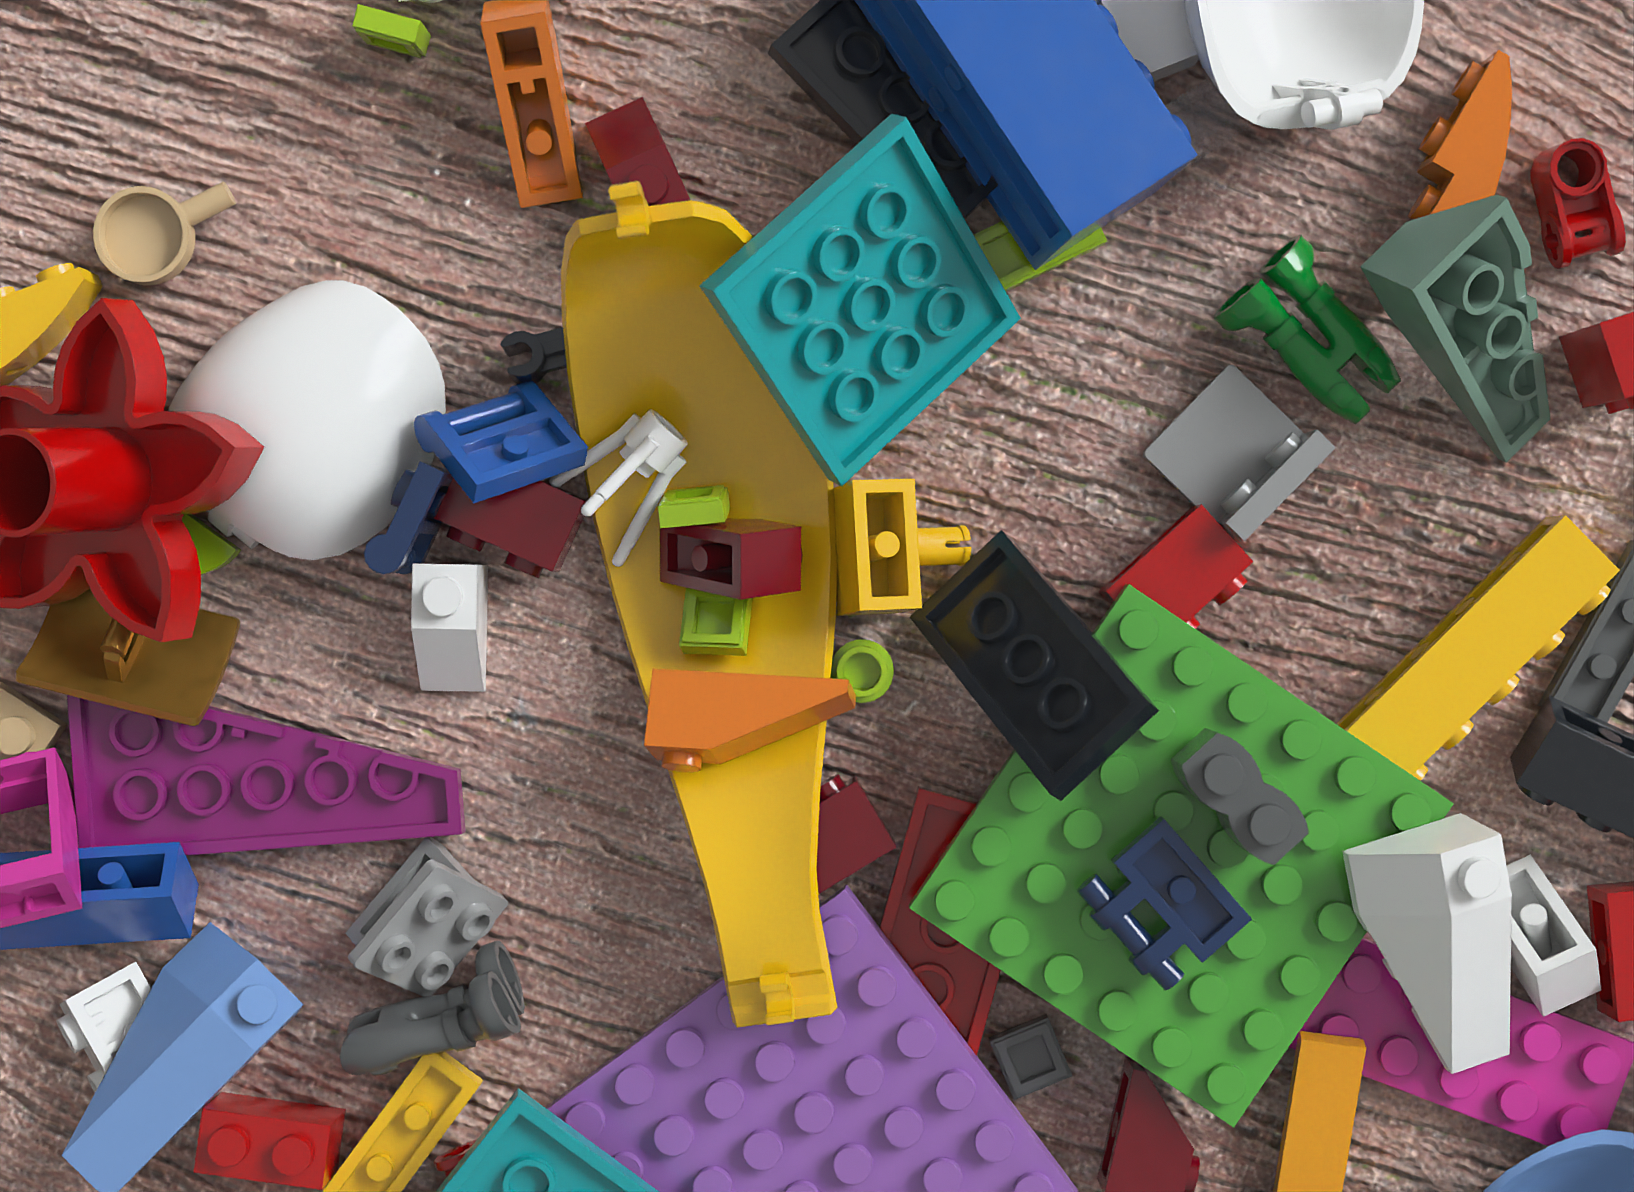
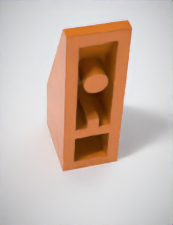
[480,0,583,208]
[644,669,856,772]

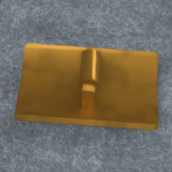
[16,588,240,726]

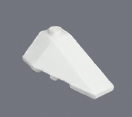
[1342,813,1512,1074]

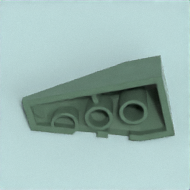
[1360,194,1550,463]

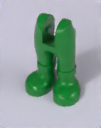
[1214,234,1401,425]

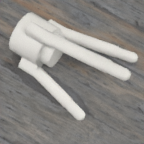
[549,409,688,567]

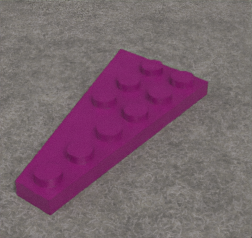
[67,695,466,855]

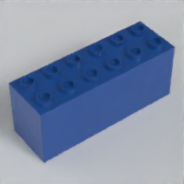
[855,0,1198,270]

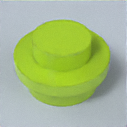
[831,639,894,703]

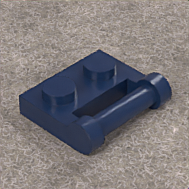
[364,461,453,574]

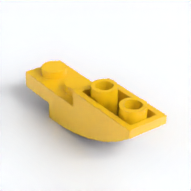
[0,263,103,386]

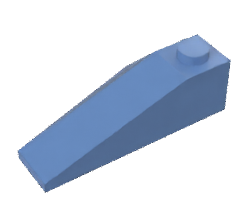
[61,922,304,1192]

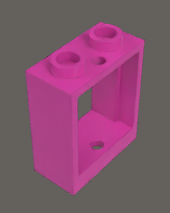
[0,747,83,928]

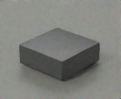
[988,1014,1072,1100]

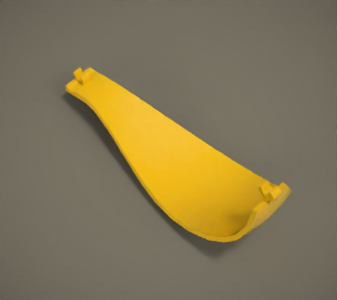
[561,181,838,1028]

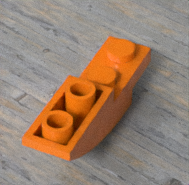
[1374,50,1512,295]

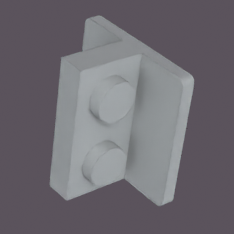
[345,837,508,997]

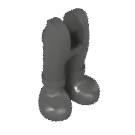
[340,941,525,1076]

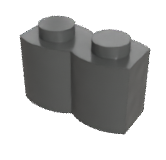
[1171,728,1309,865]

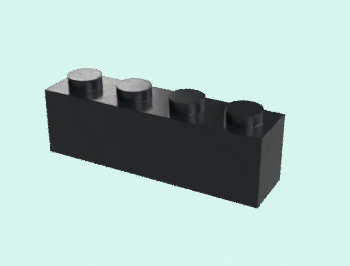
[1510,695,1634,839]

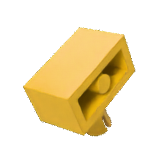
[834,479,971,616]

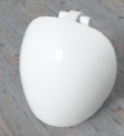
[1184,0,1424,130]
[169,280,446,560]

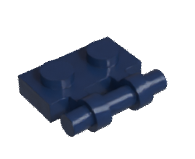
[1077,816,1252,991]

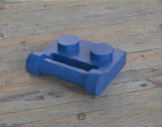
[414,381,588,503]

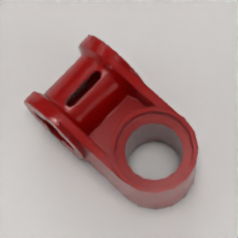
[1530,138,1626,269]

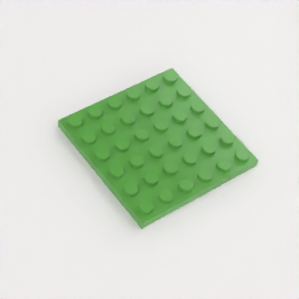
[909,584,1454,1128]

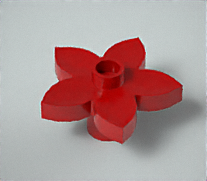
[0,298,265,642]

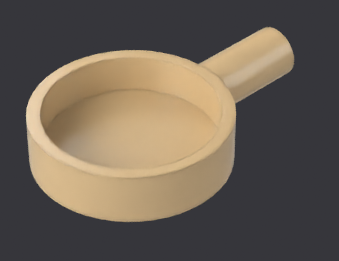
[93,181,236,285]

